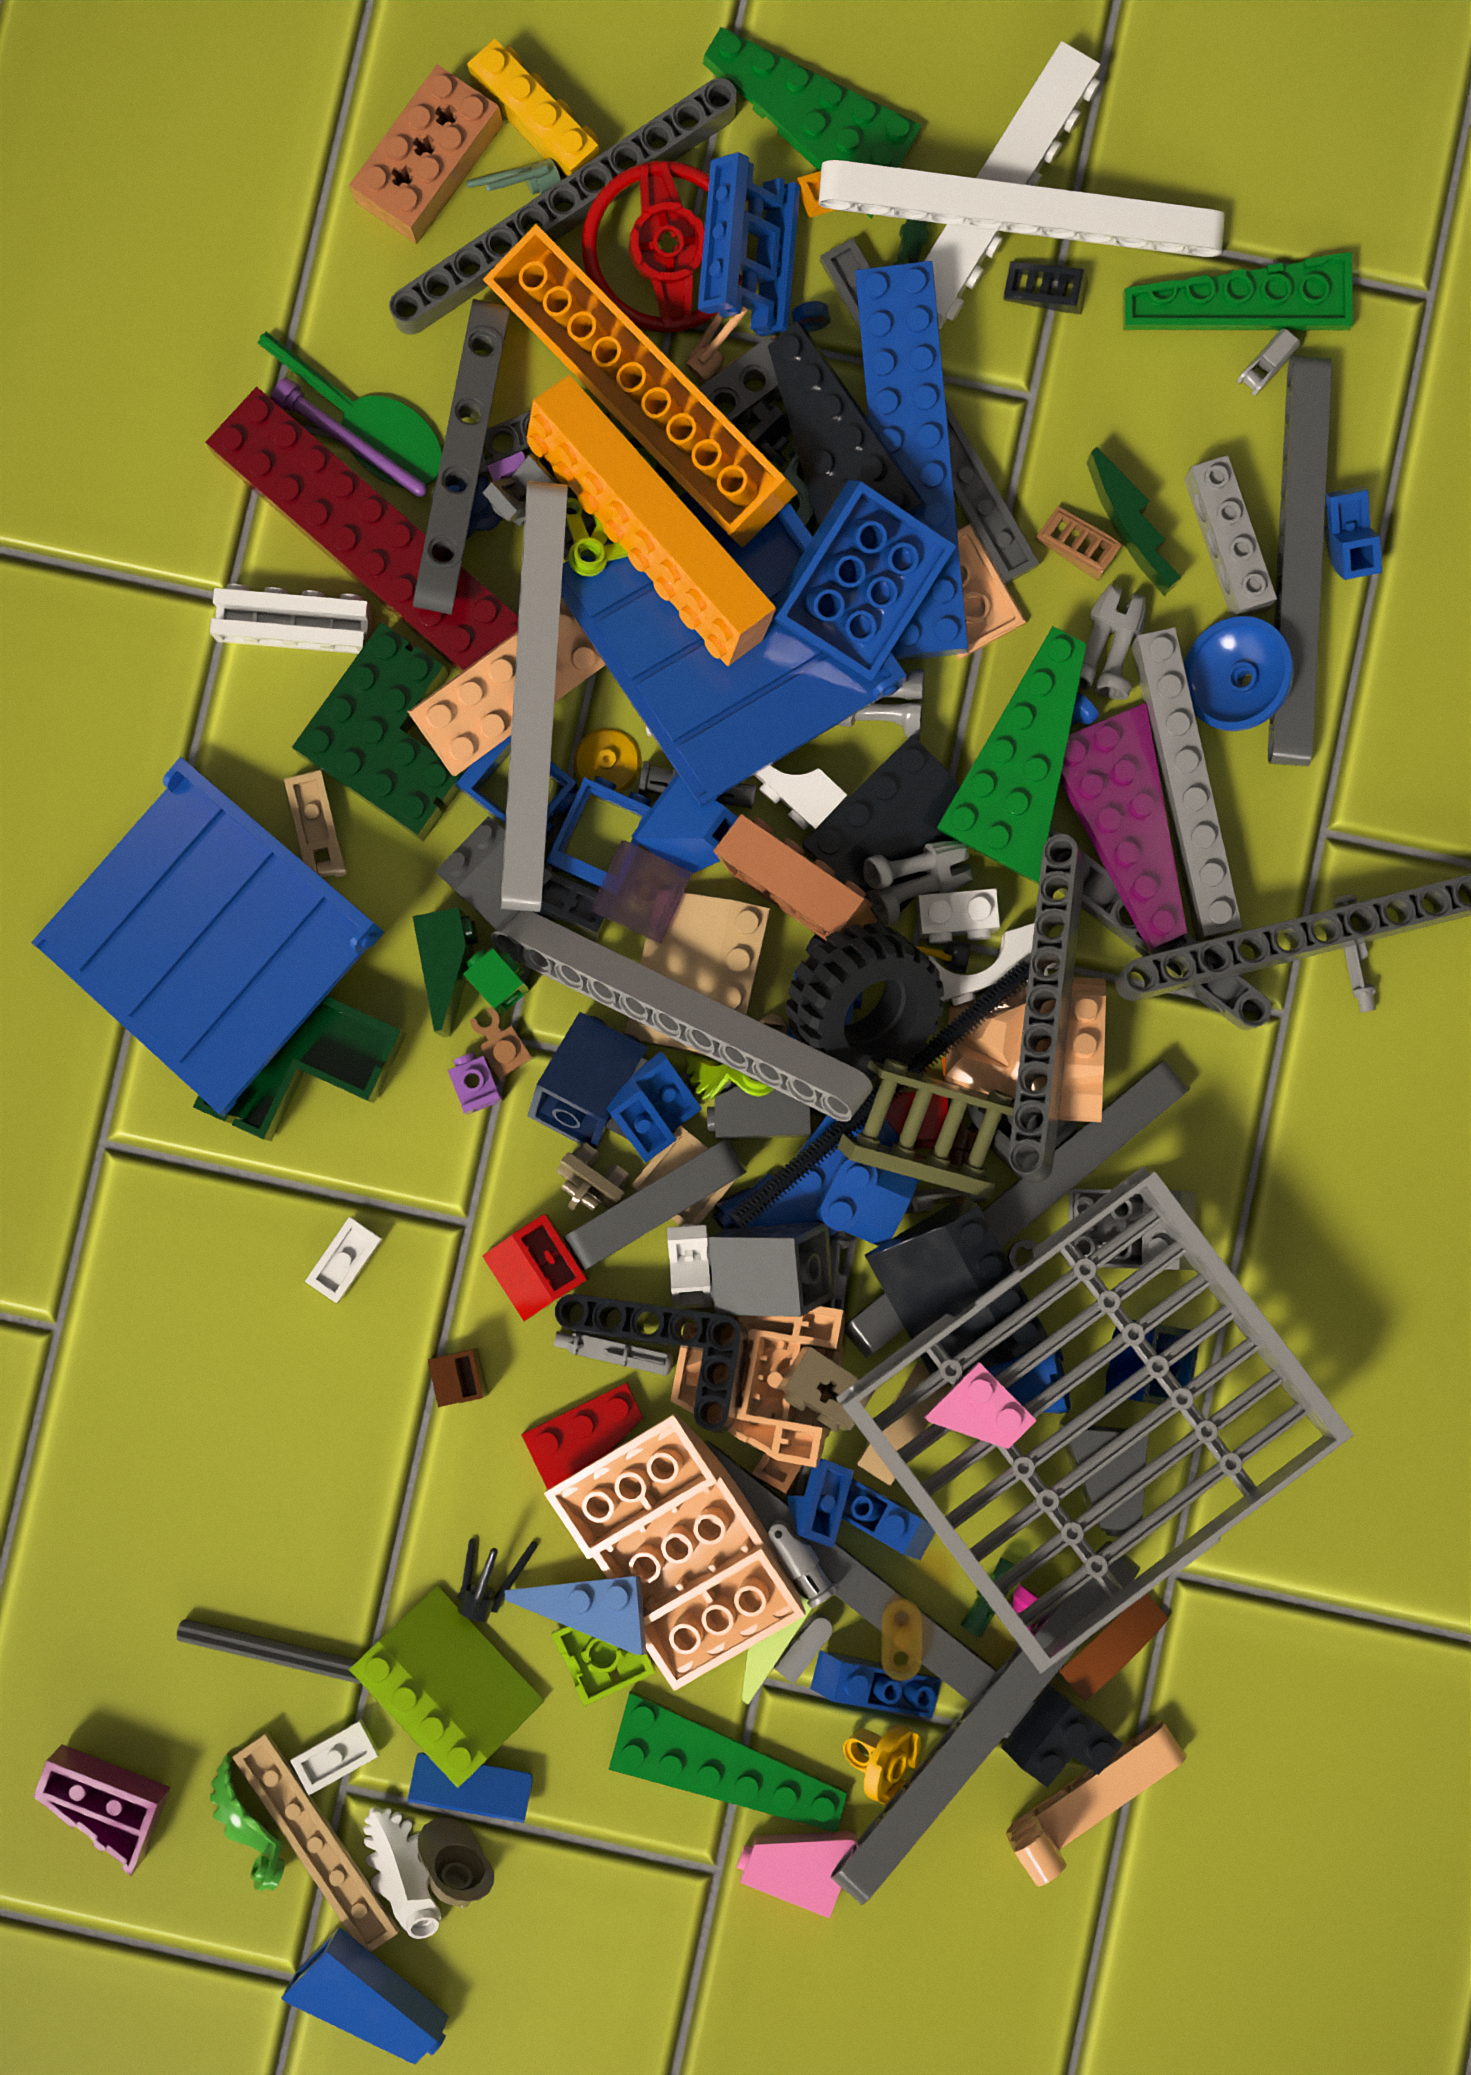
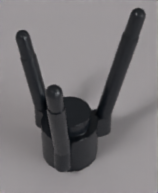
[457,1538,538,1622]

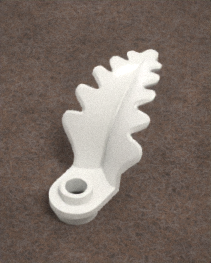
[363,1807,441,1939]

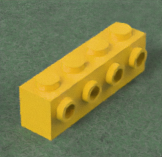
[467,38,600,179]

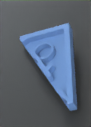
[505,1576,647,1655]

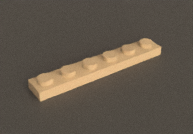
[232,1732,400,1952]

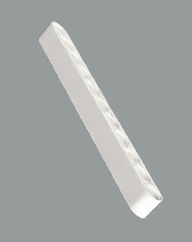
[819,160,1225,257]

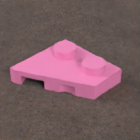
[923,1362,1037,1449]

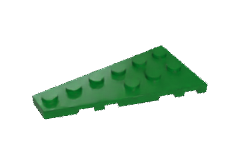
[703,27,922,219]

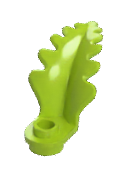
[686,1053,774,1100]

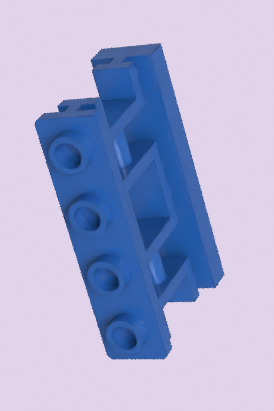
[698,152,800,337]

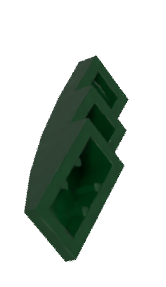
[1087,447,1181,596]

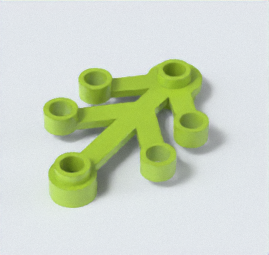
[565,448,657,577]

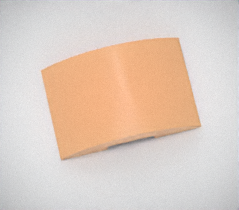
[544,1413,806,1691]

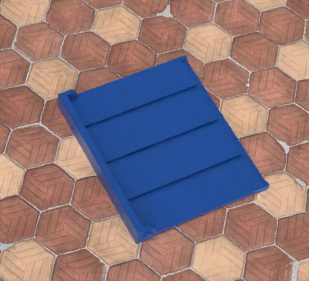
[561,492,907,808]
[31,757,385,1117]

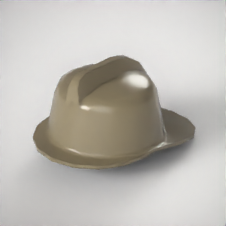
[417,1817,494,1909]

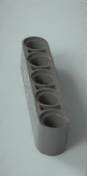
[563,1138,747,1271]

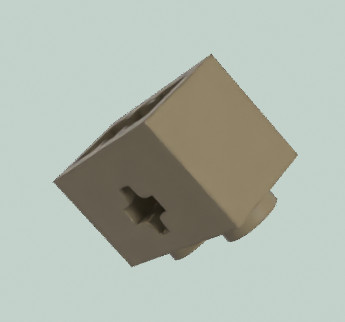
[778,1347,876,1433]

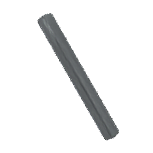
[177,1619,361,1684]

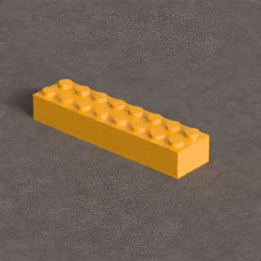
[527,375,776,666]

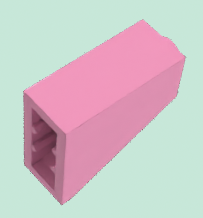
[736,1831,858,1918]

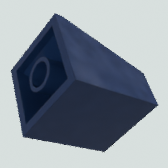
[527,1011,648,1150]

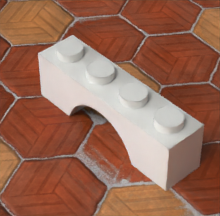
[754,765,847,831]
[928,923,1056,1007]

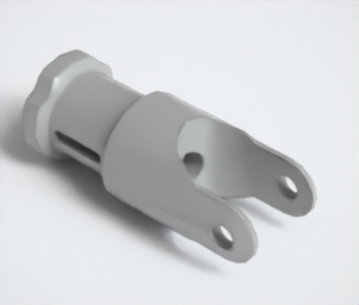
[769,1520,839,1608]

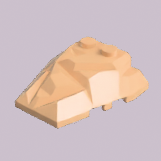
[945,977,1106,1122]
[670,1306,845,1468]

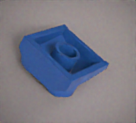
[814,1154,919,1246]

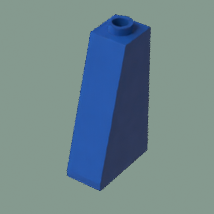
[281,1927,449,2065]

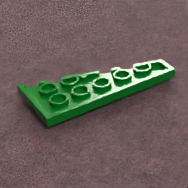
[937,626,1087,885]

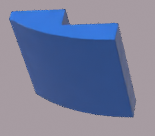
[607,1052,702,1163]

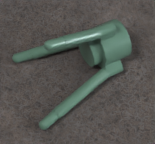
[466,158,561,195]

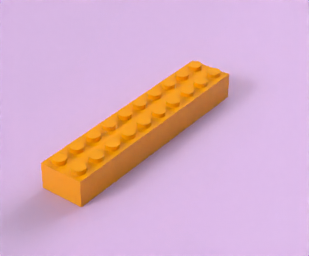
[482,224,798,548]

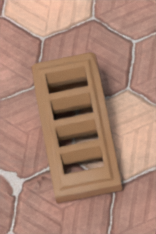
[1036,506,1123,581]

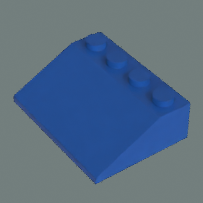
[772,480,956,681]

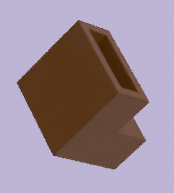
[428,1348,488,1408]

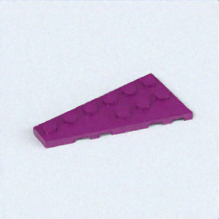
[1060,703,1187,952]

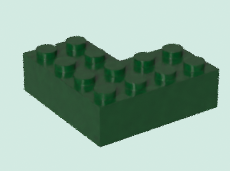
[292,622,463,841]
[193,996,407,1141]

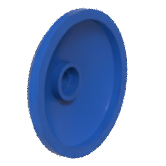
[1184,616,1295,731]

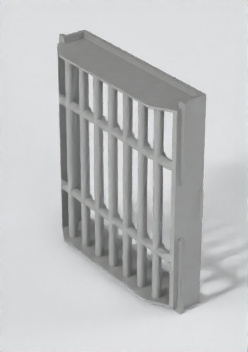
[836,1166,1354,1674]

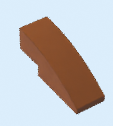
[1059,1593,1169,1702]

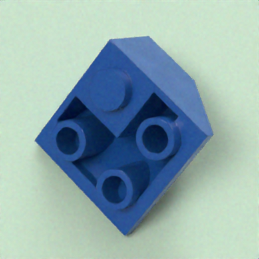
[631,774,738,878]

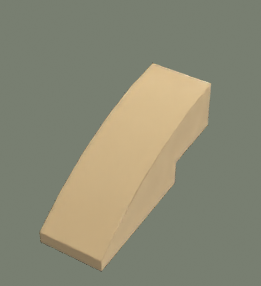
[856,1362,950,1486]

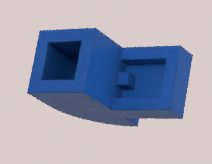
[1324,486,1382,580]

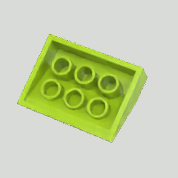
[349,1586,544,1788]

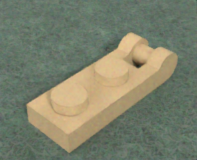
[284,770,348,878]

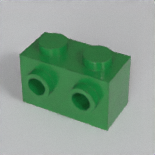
[463,948,530,1016]

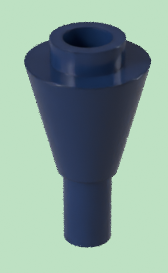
[713,1173,774,1230]

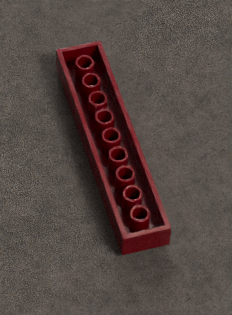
[205,386,518,673]

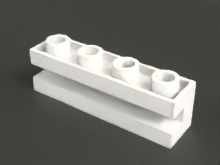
[210,584,373,654]

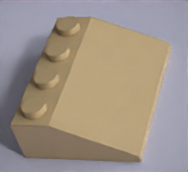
[625,889,770,1057]

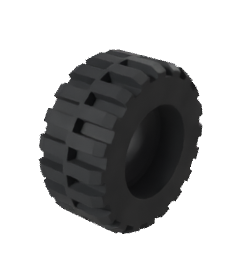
[786,923,944,1081]

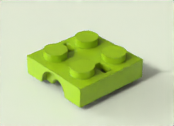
[551,1625,656,1707]

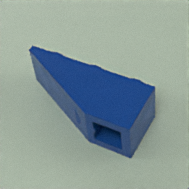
[842,1478,935,1560]
[810,1650,941,1718]

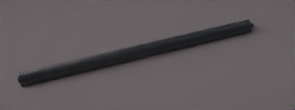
[729,960,1030,1230]

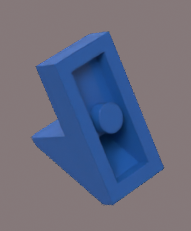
[787,1459,854,1547]

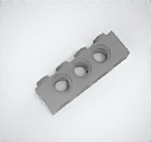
[1184,455,1277,617]

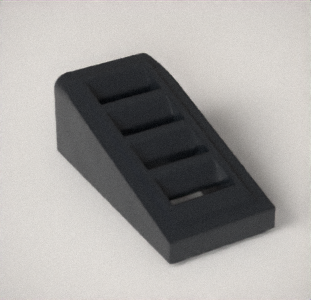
[1003,261,1088,314]

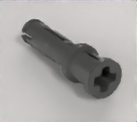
[638,761,756,809]

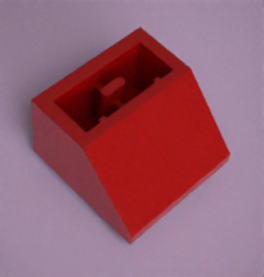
[482,1213,589,1321]

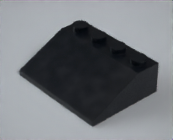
[802,735,960,927]
[864,1195,1048,1375]

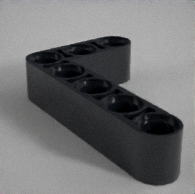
[555,1294,748,1433]

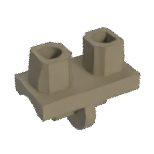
[556,1143,630,1211]

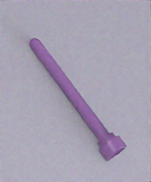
[270,377,427,497]

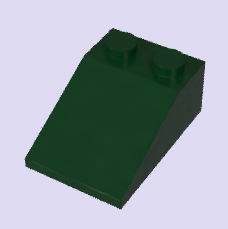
[412,907,478,1038]

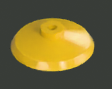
[573,728,642,793]

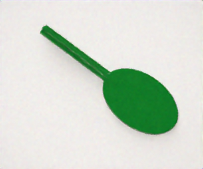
[257,331,442,488]

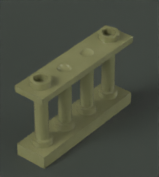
[838,1058,1014,1199]

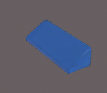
[407,1753,533,1823]

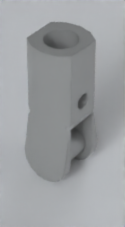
[1237,329,1300,397]
[774,1613,832,1683]

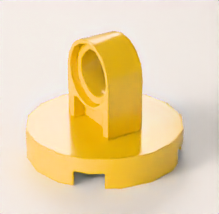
[843,1724,921,1805]

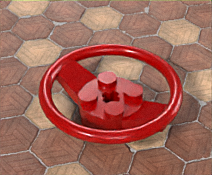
[582,160,748,333]

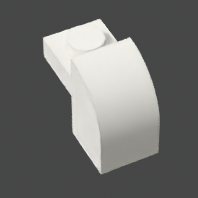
[667,1224,712,1309]

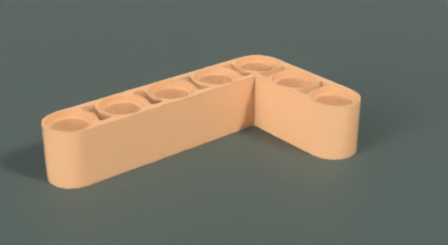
[1005,1722,1187,1886]

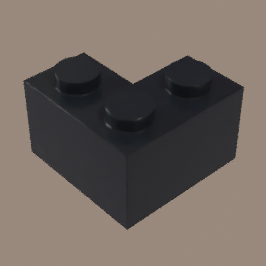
[1001,1684,1123,1788]

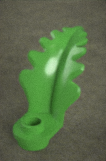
[210,1754,285,1891]

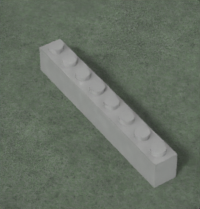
[1131,628,1242,941]

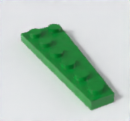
[1123,252,1353,331]
[609,1691,847,1832]

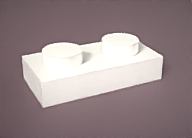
[305,1217,383,1303]
[290,1719,380,1795]

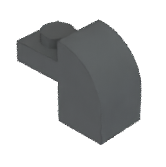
[483,454,568,527]

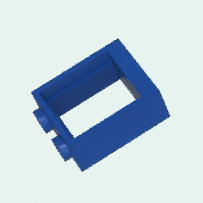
[456,735,579,838]
[546,776,652,897]

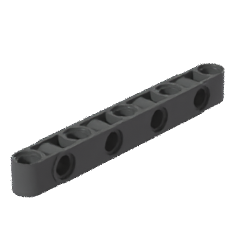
[413,299,510,615]
[1049,827,1272,1030]

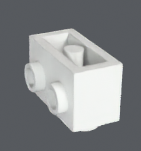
[916,889,1000,944]

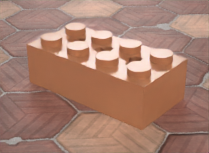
[349,64,503,244]
[713,814,877,941]

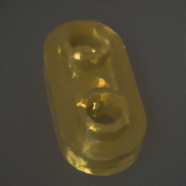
[881,1598,922,1681]

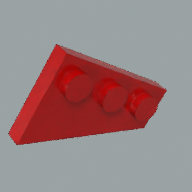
[521,1382,644,1490]

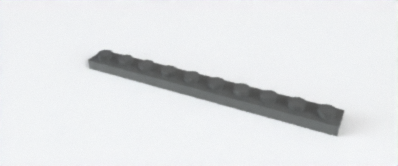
[820,238,1039,585]

